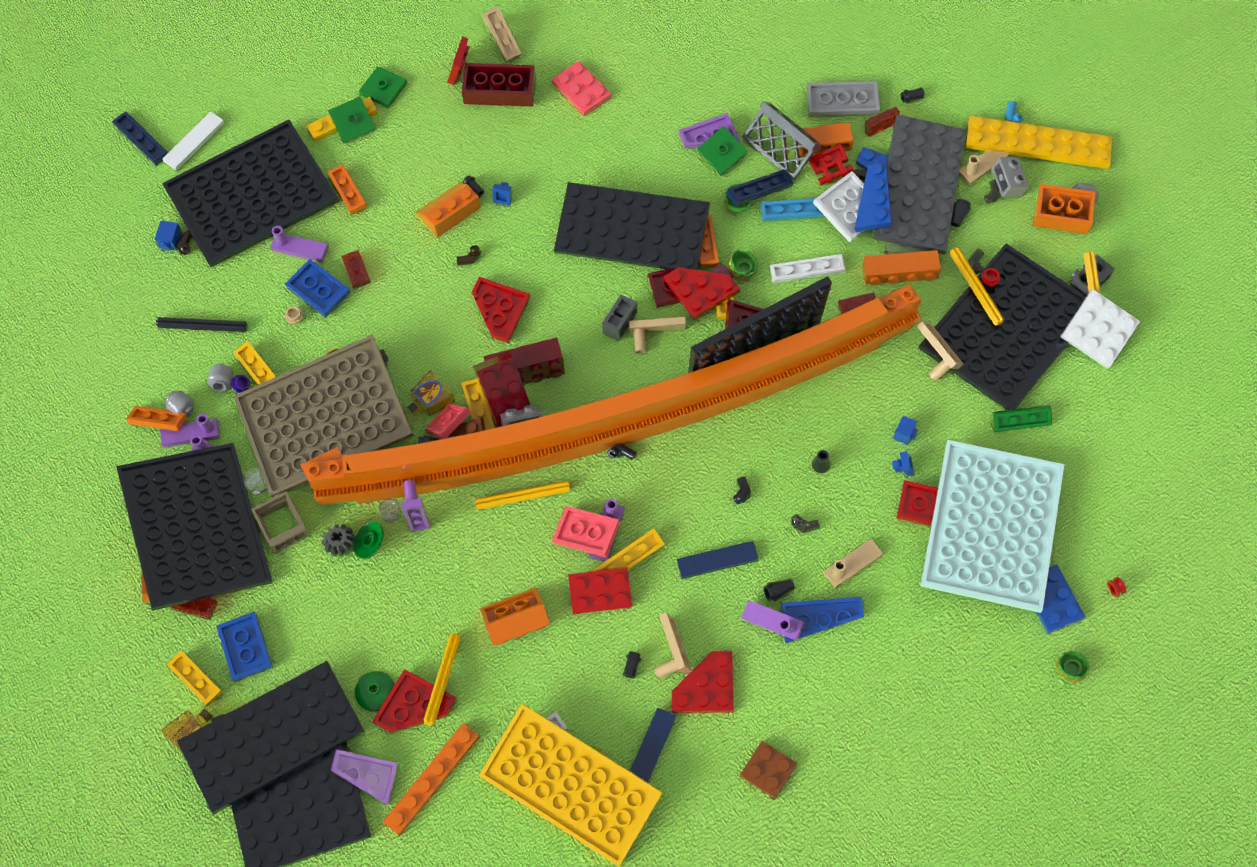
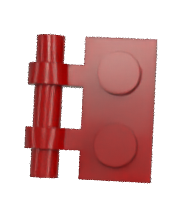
[808,144,854,185]

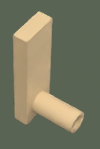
[482,6,522,62]
[959,150,1010,186]
[629,317,686,353]
[917,321,964,381]
[823,539,883,589]
[654,612,692,679]

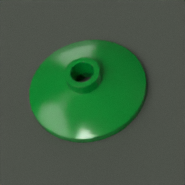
[354,521,384,559]
[355,671,395,711]

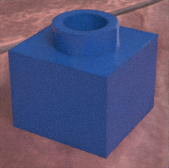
[893,415,918,445]

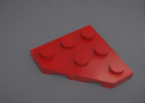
[663,267,740,320]
[472,277,530,343]
[672,651,734,713]
[372,669,457,733]

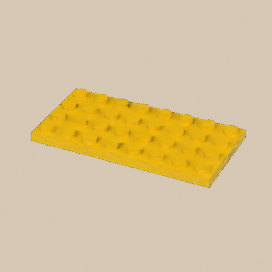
[479,704,663,867]

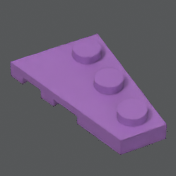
[678,113,741,148]
[331,750,398,805]

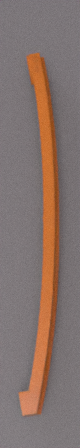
[300,284,921,505]

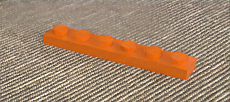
[383,723,480,836]

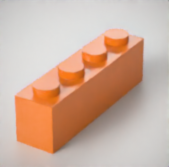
[862,250,941,285]

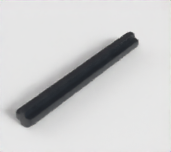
[156,317,248,332]

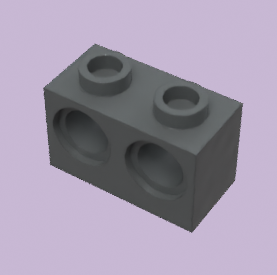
[1070,255,1115,296]
[602,294,638,341]

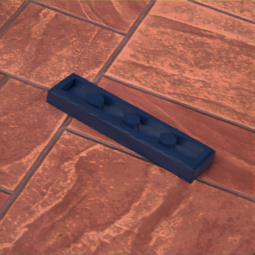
[112,111,168,166]
[726,169,794,206]
[677,541,758,579]
[630,708,676,782]

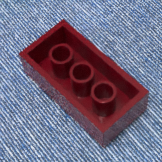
[462,63,536,107]
[483,337,565,386]
[473,352,531,428]

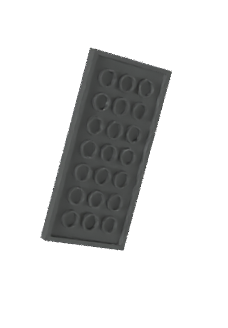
[873,114,966,255]

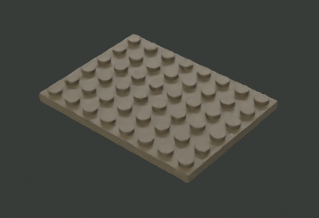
[234,335,414,498]

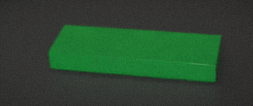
[992,405,1052,432]

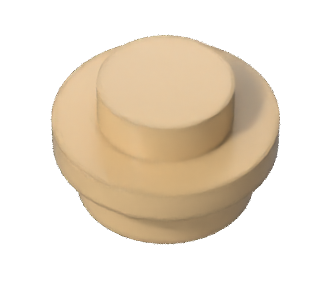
[285,306,304,324]

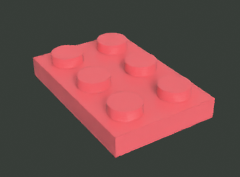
[552,61,611,116]
[552,506,621,558]

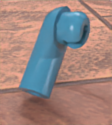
[1005,101,1023,123]

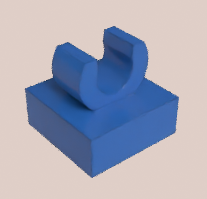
[492,182,512,205]
[892,451,915,477]

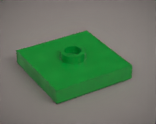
[359,66,407,108]
[328,96,376,144]
[697,126,748,176]

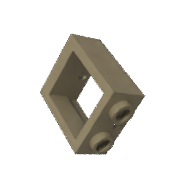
[251,491,310,554]

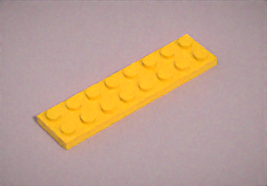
[965,116,1112,169]

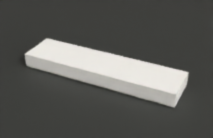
[163,111,225,171]
[770,254,846,284]

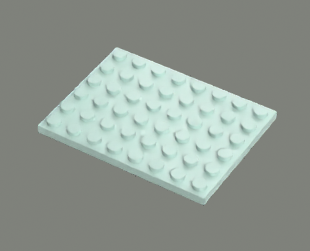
[920,440,1064,613]

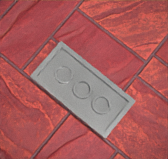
[807,81,880,116]

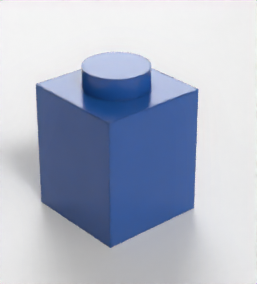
[155,221,183,251]

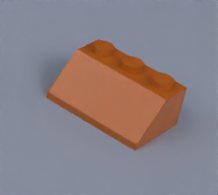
[416,183,481,237]
[1032,184,1096,234]
[480,588,550,646]

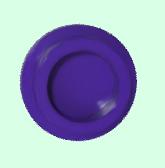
[231,375,250,393]

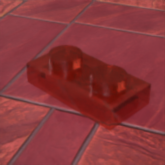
[865,107,900,137]
[341,250,371,289]
[838,292,876,314]
[172,598,218,620]

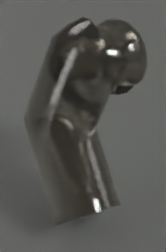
[984,180,1001,204]
[968,249,984,274]
[791,514,820,533]

